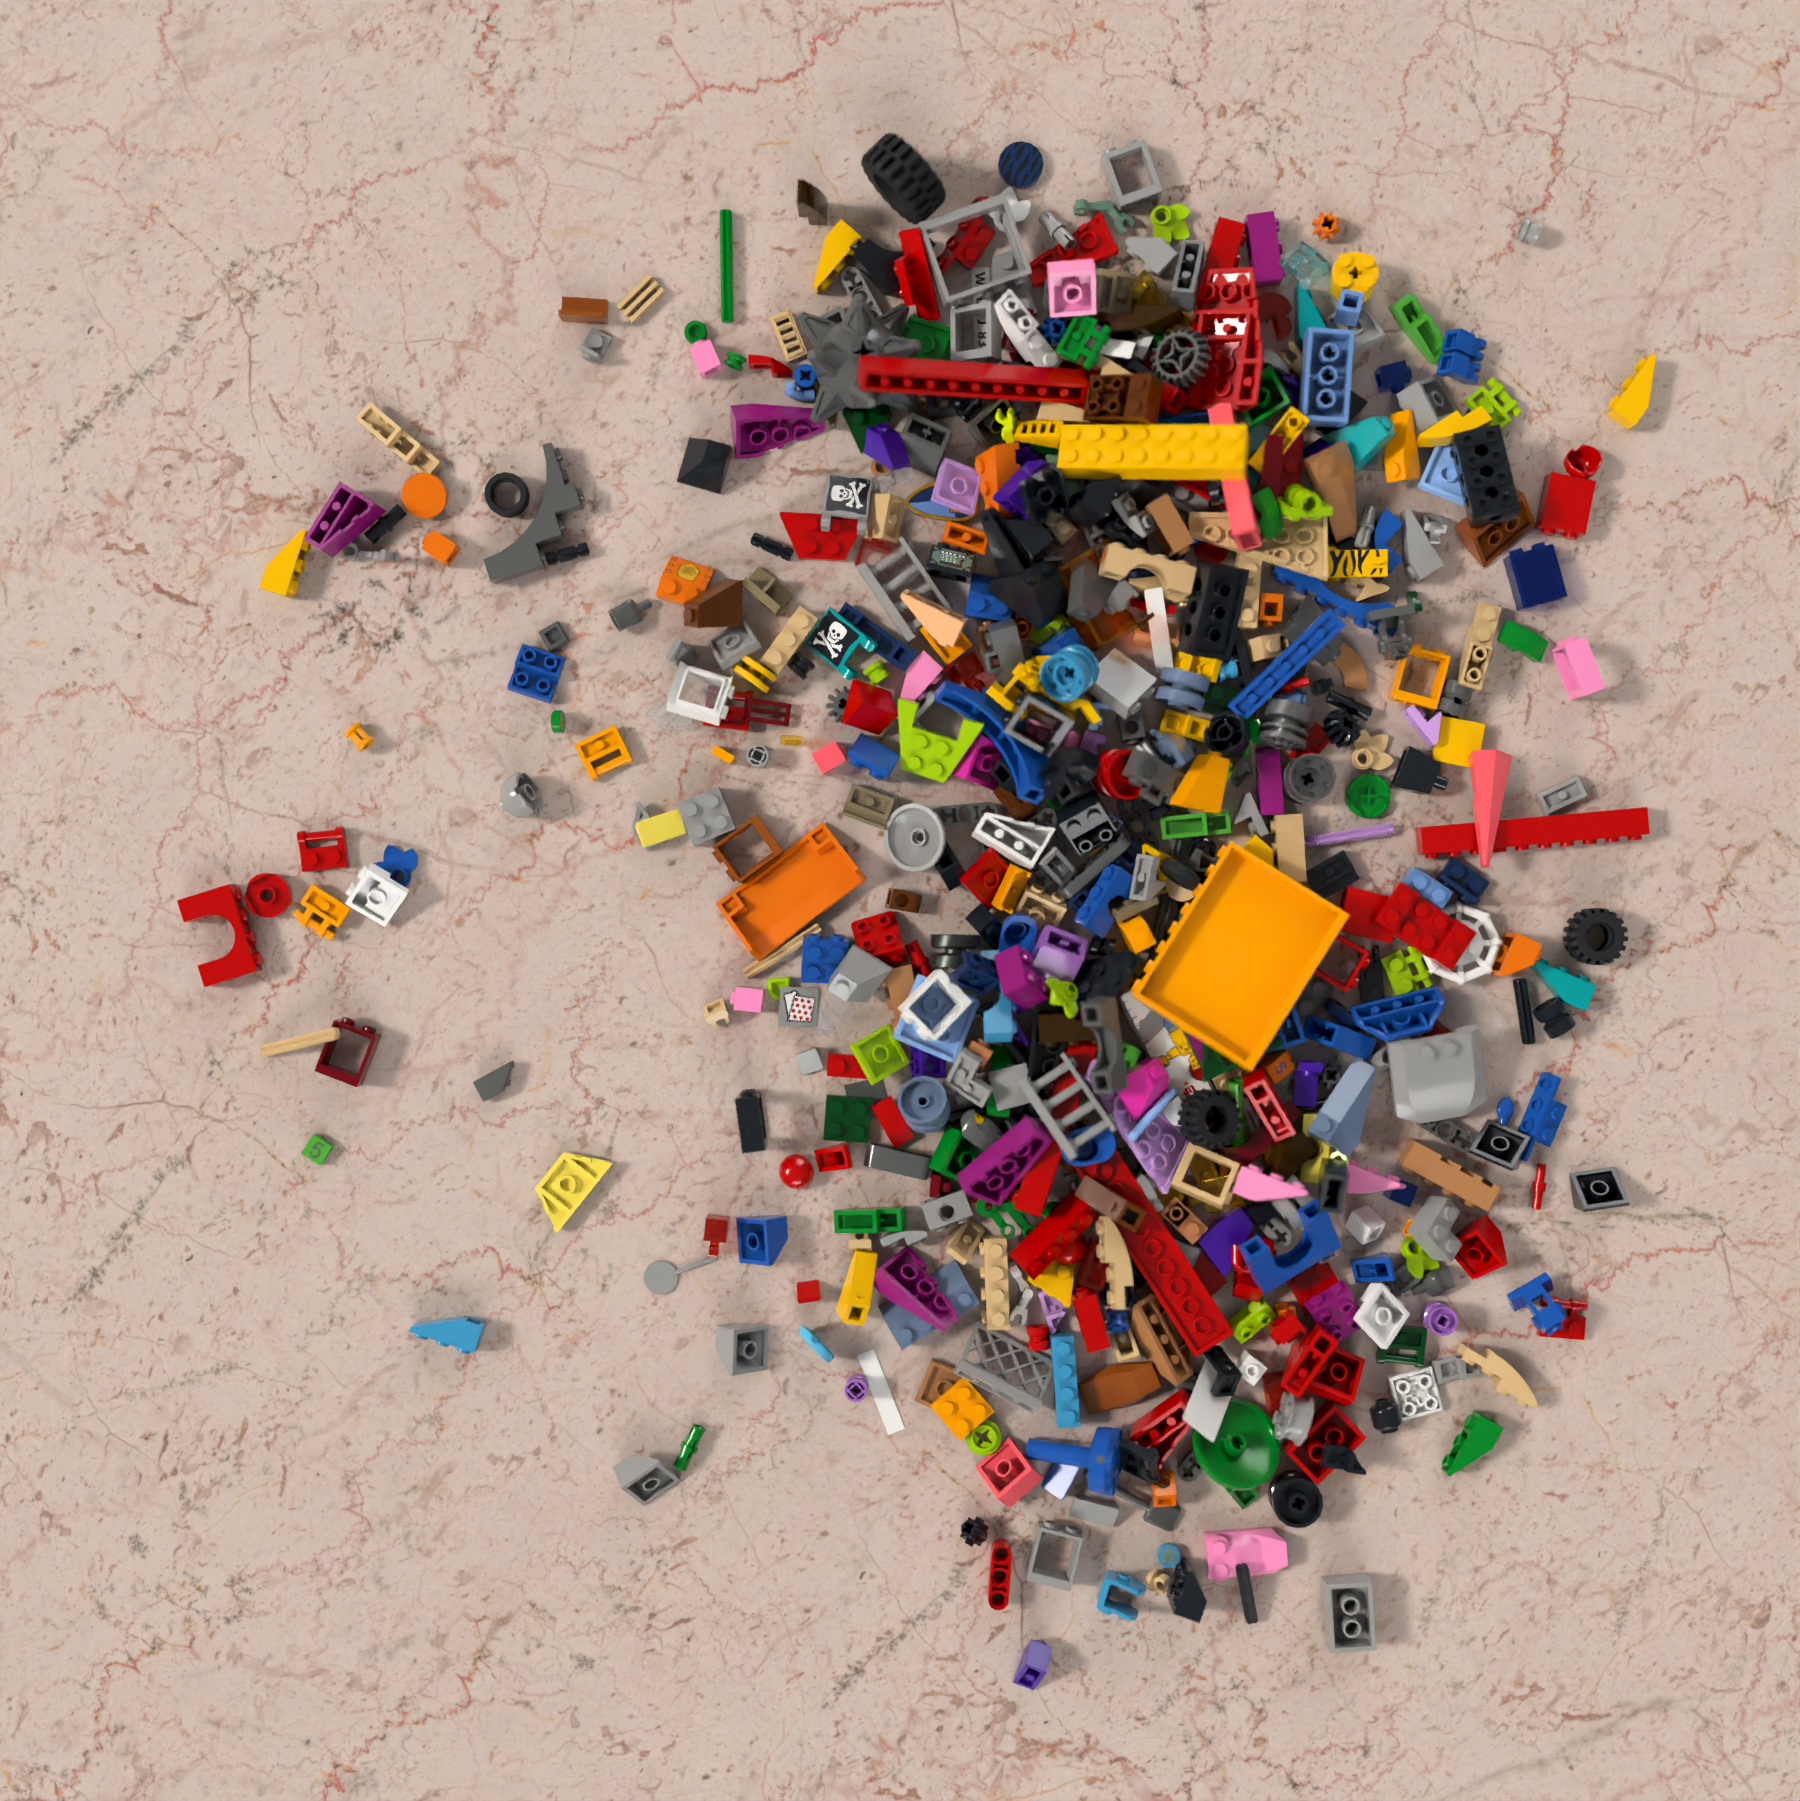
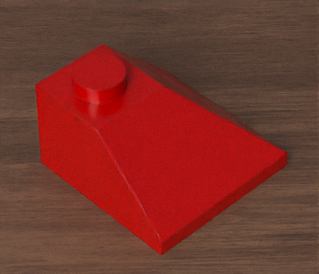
[1455,1215,1508,1280]

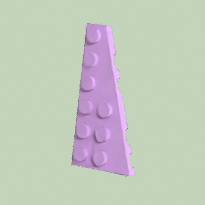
[1083,1059,1191,1194]

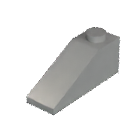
[1400,507,1444,582]

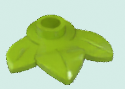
[1150,204,1190,244]
[1044,977,1078,1018]
[1400,1237,1440,1279]

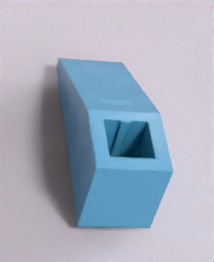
[409,1316,486,1354]

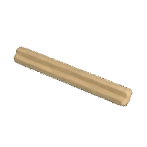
[743,923,823,979]
[261,1027,340,1057]

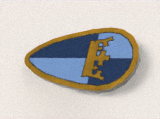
[904,481,980,522]

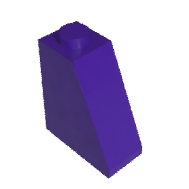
[993,459,1050,521]
[1197,1204,1254,1276]

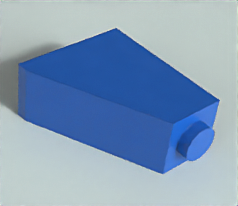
[1303,1015,1376,1061]

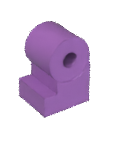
[1079,730,1107,756]

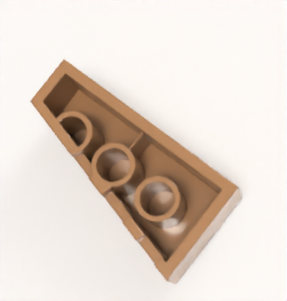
[1397,1139,1501,1212]

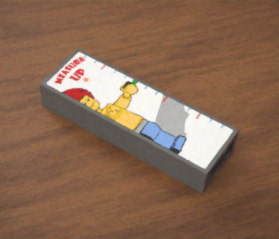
[1118,974,1215,1102]

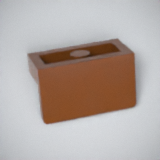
[558,296,609,324]

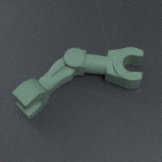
[1073,199,1135,235]

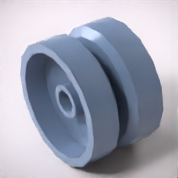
[1154,667,1211,712]
[897,1076,951,1134]

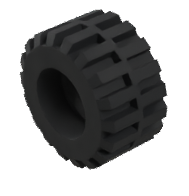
[1563,908,1628,965]
[1178,1089,1242,1149]

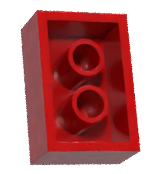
[1282,1333,1366,1407]
[1281,1400,1367,1485]

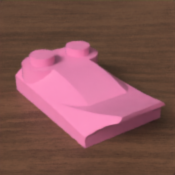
[1204,1526,1288,1581]

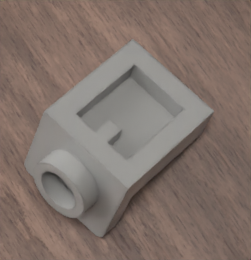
[578,327,613,364]

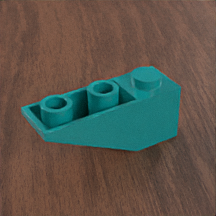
[1294,282,1331,350]
[1530,958,1596,1011]

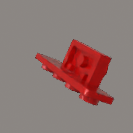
[931,196,996,275]
[894,227,941,321]

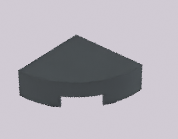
[1231,758,1253,787]

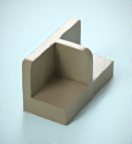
[743,566,793,616]

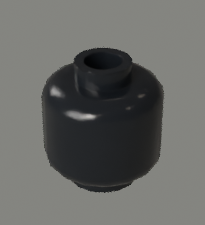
[1369,1398,1402,1434]

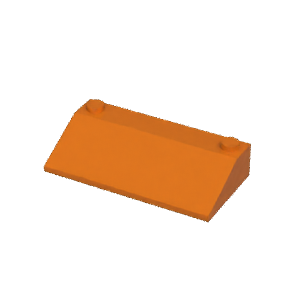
[716,822,867,961]

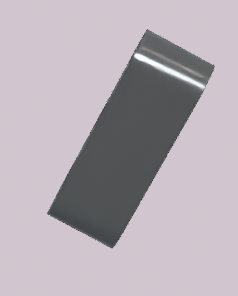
[863,1142,932,1180]

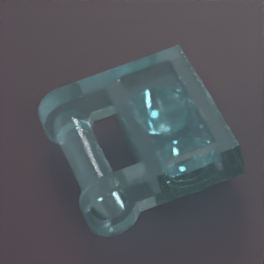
[1278,241,1331,290]

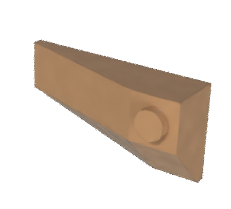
[1303,440,1357,543]

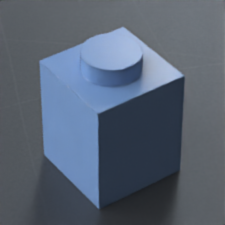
[1333,289,1365,327]

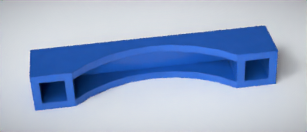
[1270,565,1405,639]

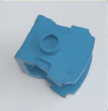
[1097,1570,1146,1621]

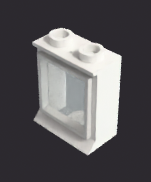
[666,660,736,726]

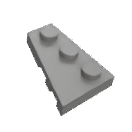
[992,250,1037,328]

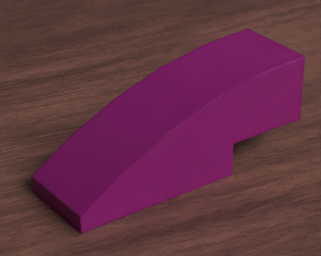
[1255,748,1284,815]

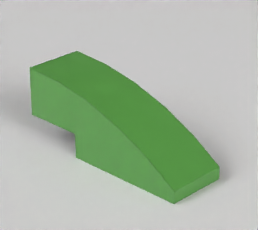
[1388,294,1446,365]
[1160,810,1232,840]

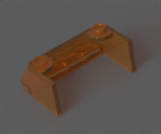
[1056,537,1155,652]

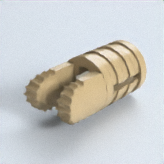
[1277,340,1302,379]

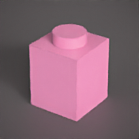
[689,339,723,379]
[730,986,765,1013]

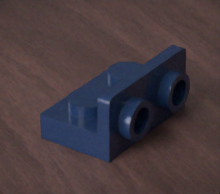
[1435,856,1490,906]
[948,950,1000,995]

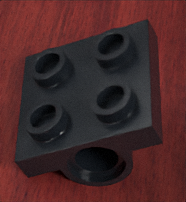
[1104,500,1147,550]

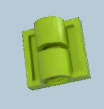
[1277,483,1333,521]

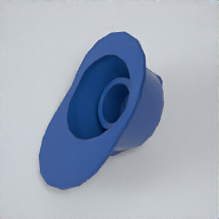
[999,912,1037,955]
[1061,1126,1116,1166]

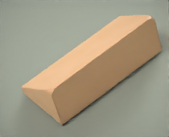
[1132,617,1182,653]

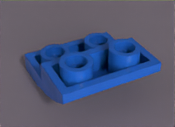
[507,644,566,704]

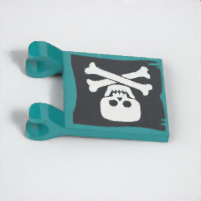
[804,607,878,680]

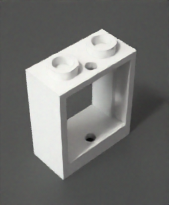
[898,969,972,1041]

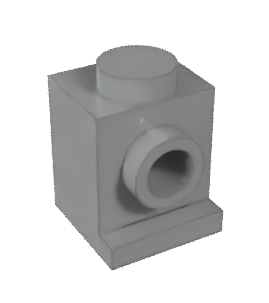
[1103,579,1139,616]

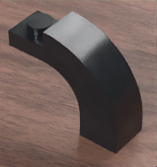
[1038,746,1100,800]

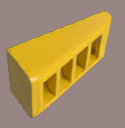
[1013,420,1064,449]

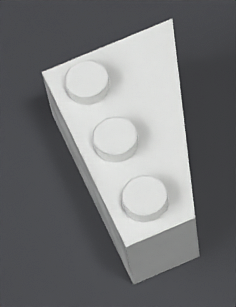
[971,812,1056,871]

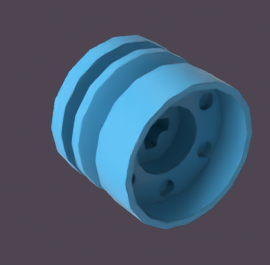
[1039,644,1100,702]

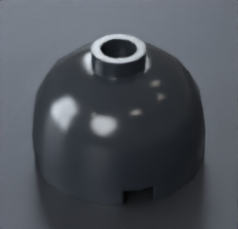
[1204,711,1251,758]

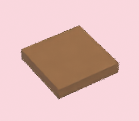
[915,1358,962,1408]

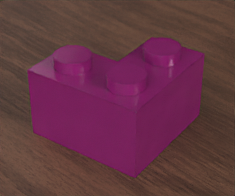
[994,945,1049,1010]

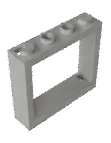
[917,193,1032,308]

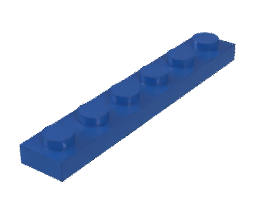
[1228,608,1345,720]

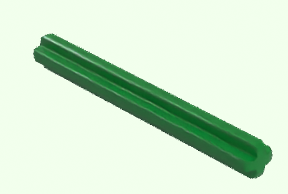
[720,209,734,323]

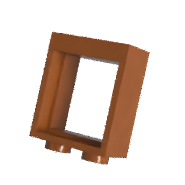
[712,814,784,883]

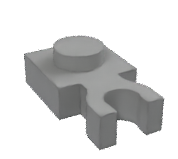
[1134,1172,1164,1213]

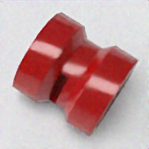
[1026,1324,1050,1351]

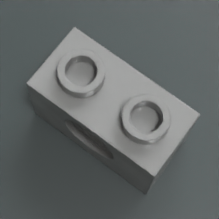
[921,1187,973,1232]

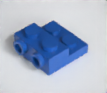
[801,933,849,983]

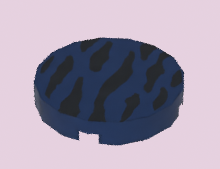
[998,141,1044,189]

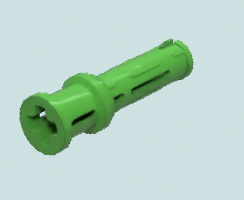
[1228,1077,1247,1146]

